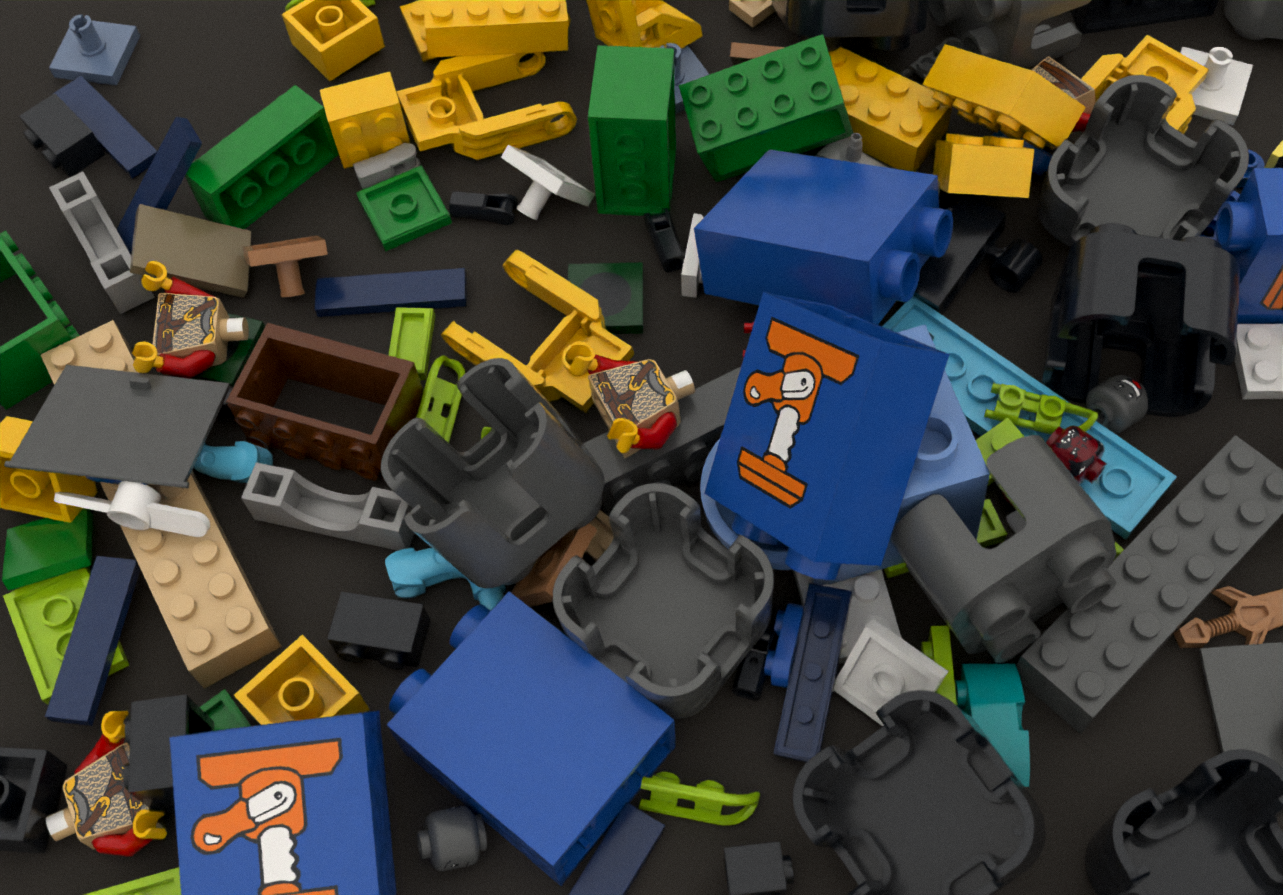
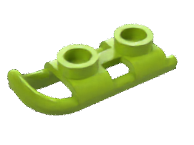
[416,355,466,443]
[984,383,1098,435]
[639,771,760,826]

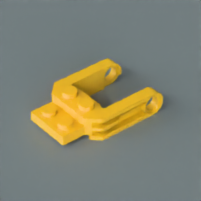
[1045,35,1209,150]
[396,52,577,160]
[441,250,634,413]

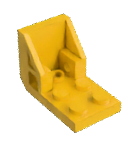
[586,0,703,49]

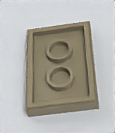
[130,204,251,298]

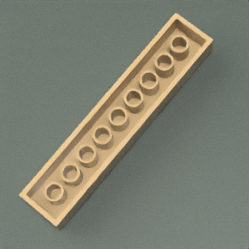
[41,320,282,689]

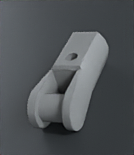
[353,143,421,189]

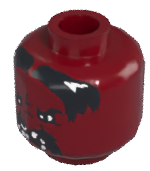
[1046,425,1107,484]

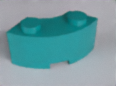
[955,664,1030,787]

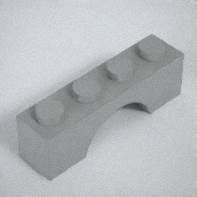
[49,172,154,314]
[241,462,414,551]

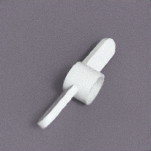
[54,481,210,537]

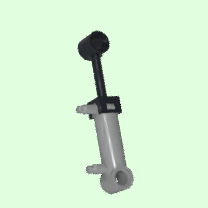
[815,133,1043,293]

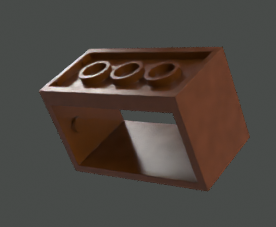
[226,323,423,481]

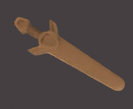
[1174,586,1283,648]

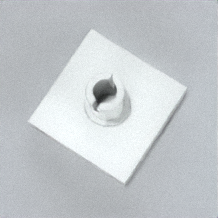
[1180,47,1253,126]
[501,145,595,220]
[834,619,949,726]

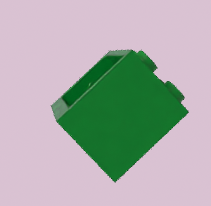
[679,34,854,182]
[588,45,677,216]
[0,230,80,410]

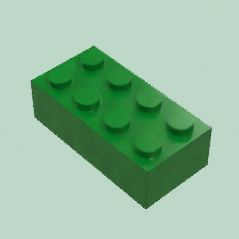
[185,85,339,229]

